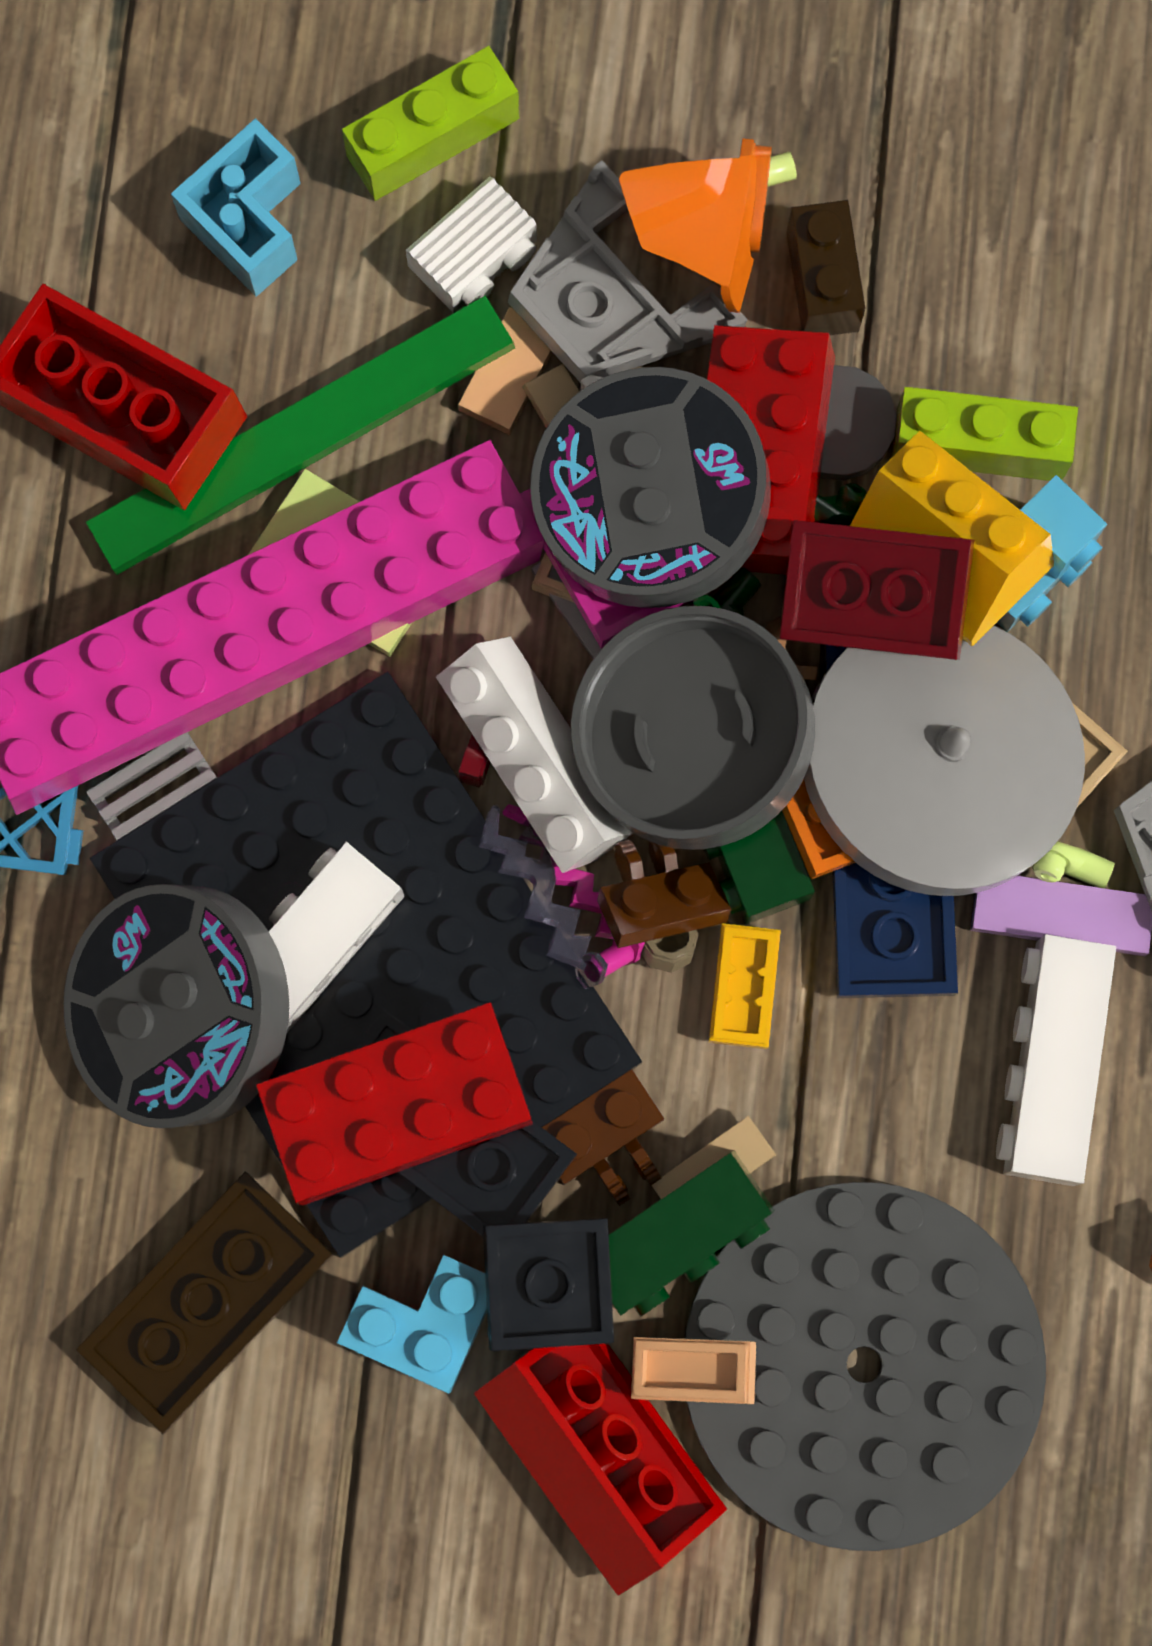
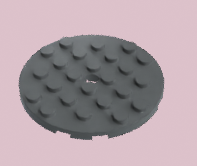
[684,1182,1046,1551]

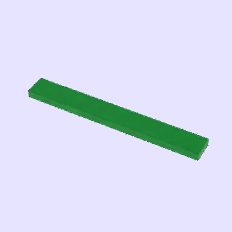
[86,296,515,575]

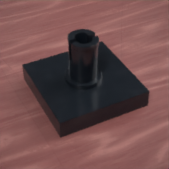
[483,1218,614,1351]

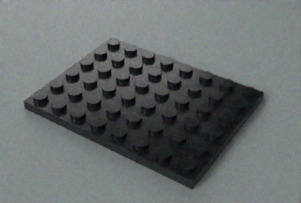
[90,671,642,1258]

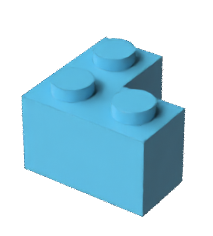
[171,118,301,297]
[997,475,1107,632]
[337,1255,487,1394]

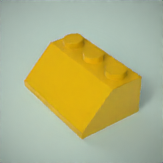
[850,431,1054,646]

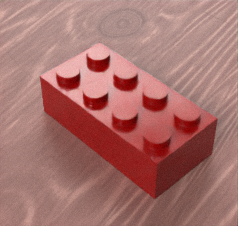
[0,283,248,511]
[707,325,835,575]
[256,1002,533,1206]

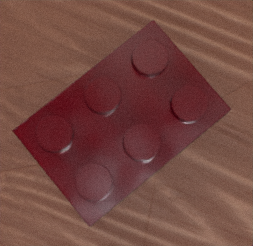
[780,520,975,660]

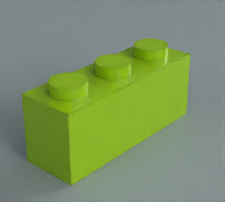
[342,46,519,201]
[892,387,1078,481]

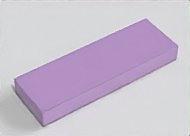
[970,876,1152,956]

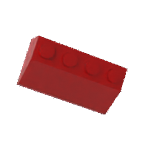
[473,1343,728,1596]

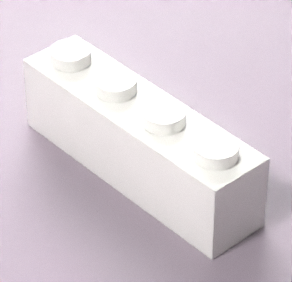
[436,636,632,873]
[269,842,404,1033]
[996,934,1117,1186]

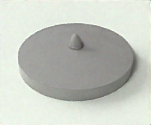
[804,626,1085,896]

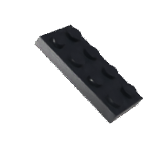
[352,1009,577,1236]

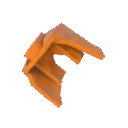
[619,138,772,313]

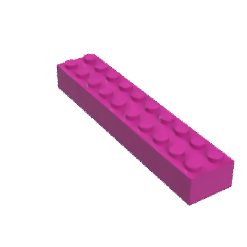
[0,440,545,815]

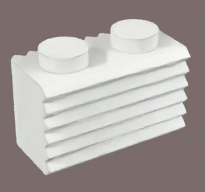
[406,176,537,313]

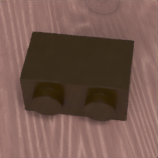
[786,200,866,335]

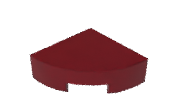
[458,734,491,788]

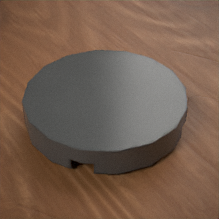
[820,365,897,481]

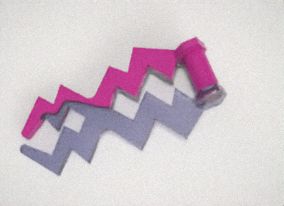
[479,804,645,989]

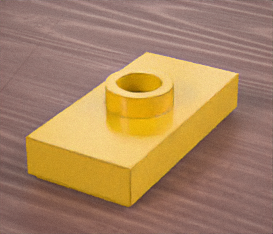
[708,923,781,1049]

